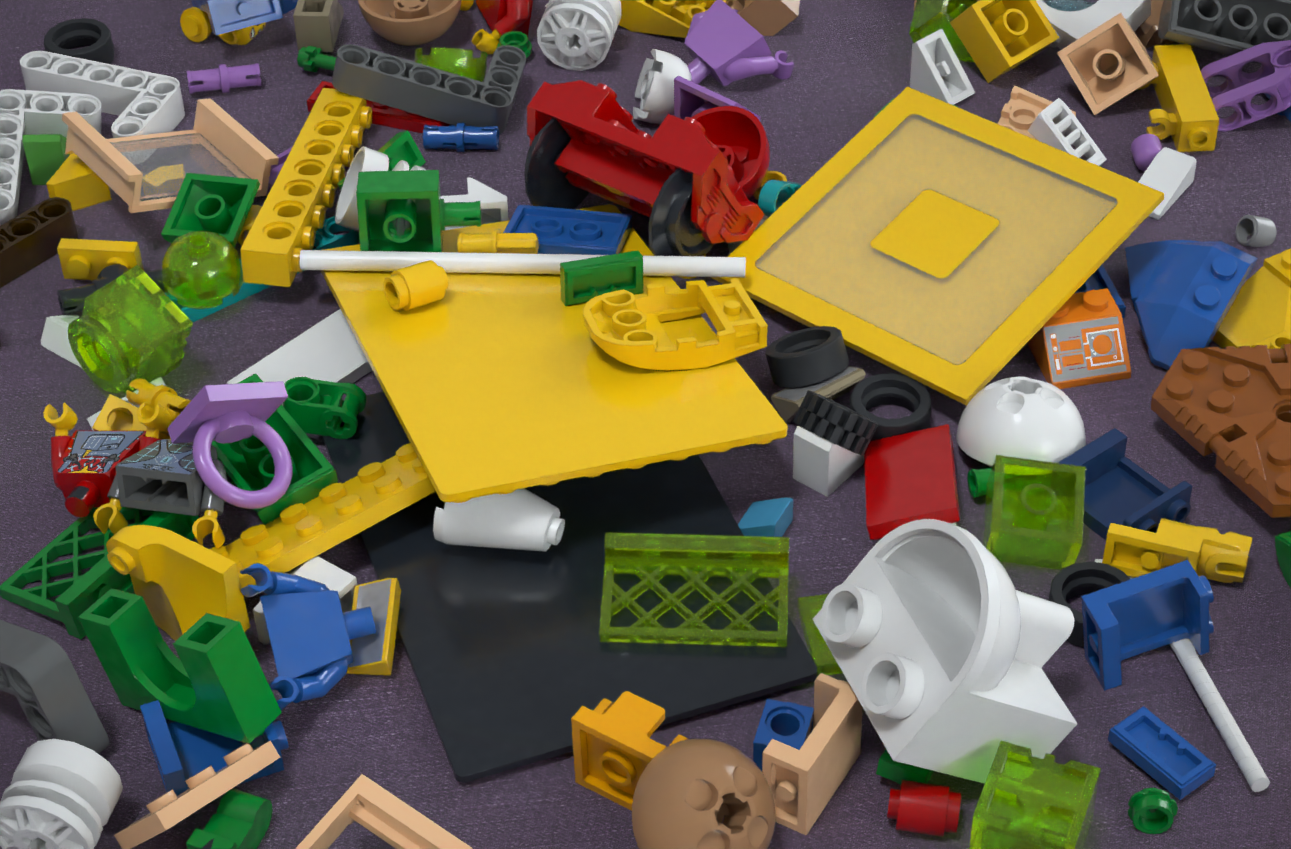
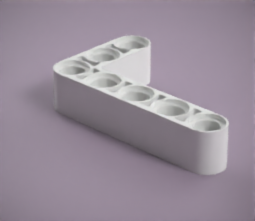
[20,51,185,166]
[0,89,101,226]

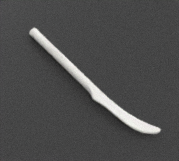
[1094,559,1270,792]

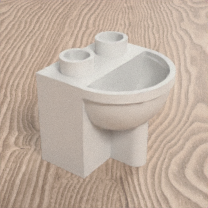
[812,519,1077,791]

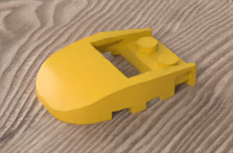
[583,278,768,370]

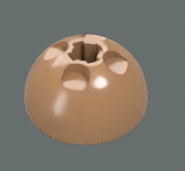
[358,0,462,46]
[632,739,776,849]

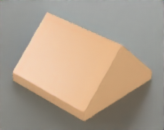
[1057,13,1159,115]

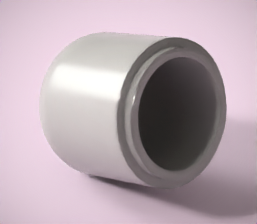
[1235,215,1277,247]

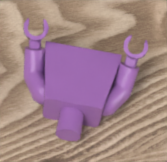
[684,0,794,86]

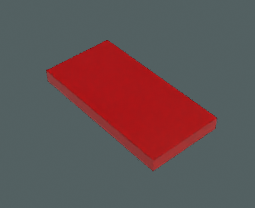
[865,424,960,540]

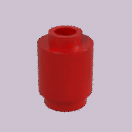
[887,780,961,837]

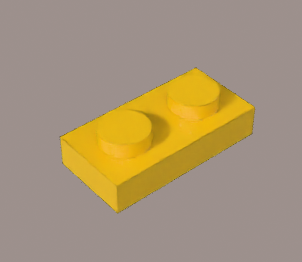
[57,238,144,280]

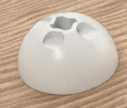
[956,376,1086,471]

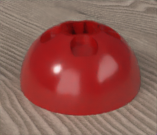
[691,106,770,199]

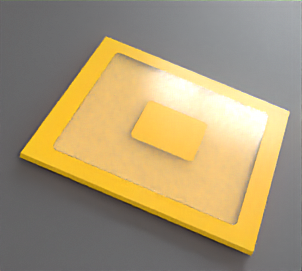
[711,86,1164,406]

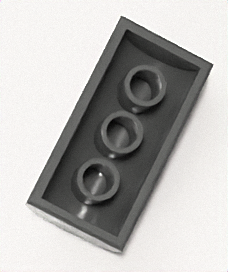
[1158,0,1291,64]

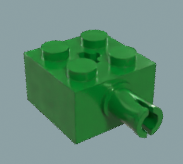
[356,170,481,252]

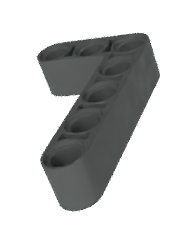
[332,44,526,135]
[0,620,110,754]

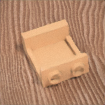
[762,673,863,835]

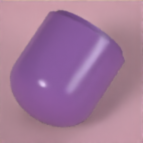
[1131,134,1163,172]

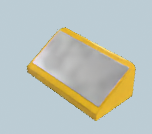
[347,578,401,676]

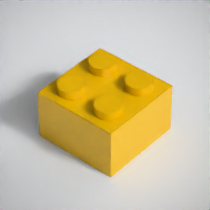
[950,0,1059,83]

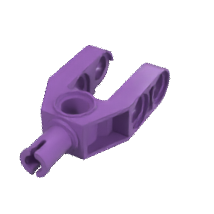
[1201,40,1291,132]

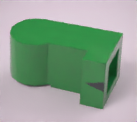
[186,788,273,849]

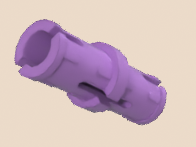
[186,63,261,94]

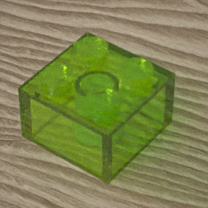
[983,455,1086,570]

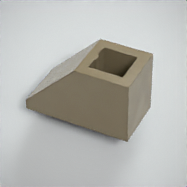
[293,0,344,53]

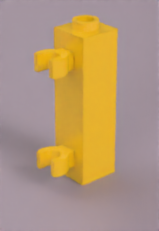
[1137,44,1219,152]

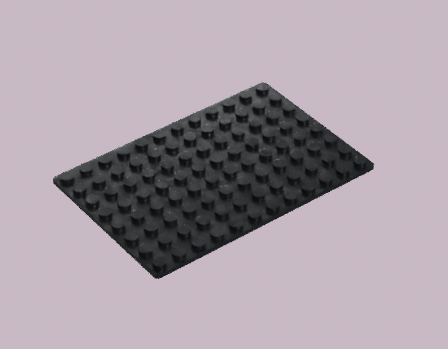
[321,391,817,783]

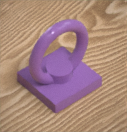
[167,381,293,509]

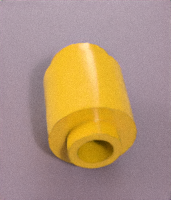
[383,260,448,311]

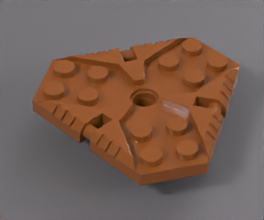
[1151,344,1291,518]

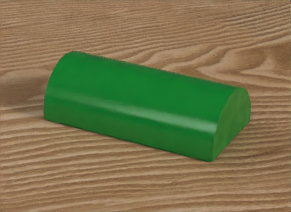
[212,373,338,525]

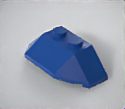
[1134,241,1258,370]

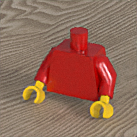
[460,0,533,55]

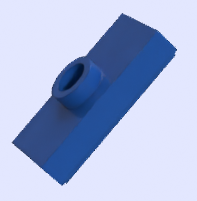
[1108,706,1216,800]

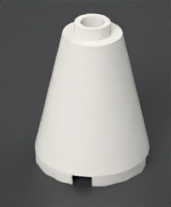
[433,488,565,551]

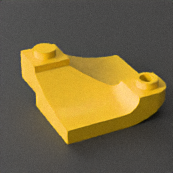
[1212,248,1291,349]
[106,525,251,641]

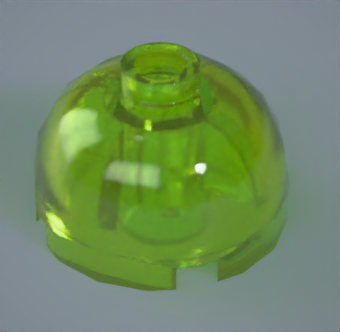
[414,48,487,82]
[161,230,243,309]

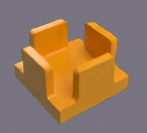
[571,691,688,811]

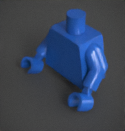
[240,563,376,710]

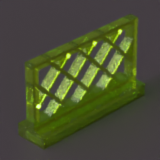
[599,533,789,647]

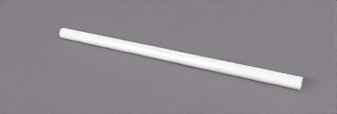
[300,250,746,278]

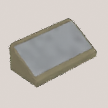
[771,366,866,423]

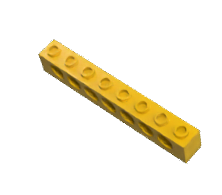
[240,88,372,287]

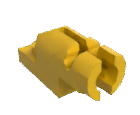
[1102,518,1253,583]

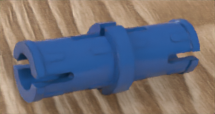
[423,123,499,152]

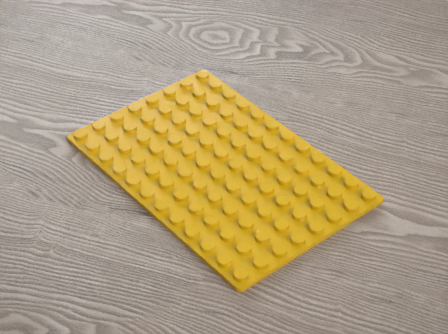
[320,204,788,503]

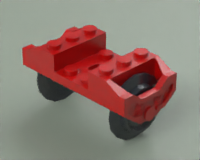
[524,80,765,256]

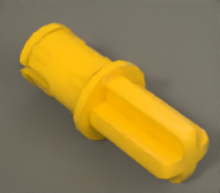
[457,229,539,254]

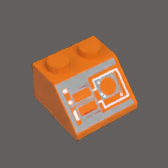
[1027,288,1131,389]

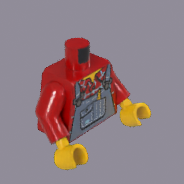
[43,402,172,518]

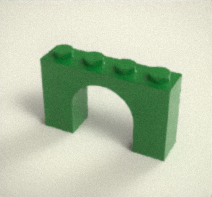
[78,588,282,744]

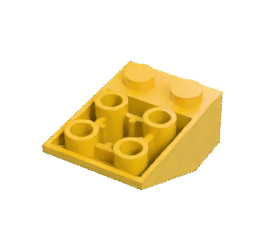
[619,0,727,38]

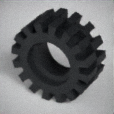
[793,390,878,456]

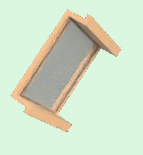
[62,98,279,213]

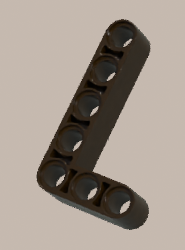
[0,197,78,348]

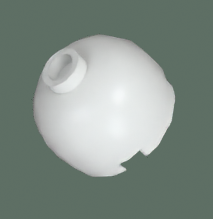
[633,49,691,124]

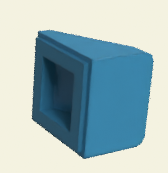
[738,497,793,548]

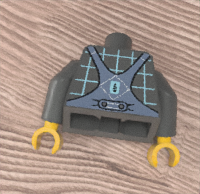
[93,439,227,548]

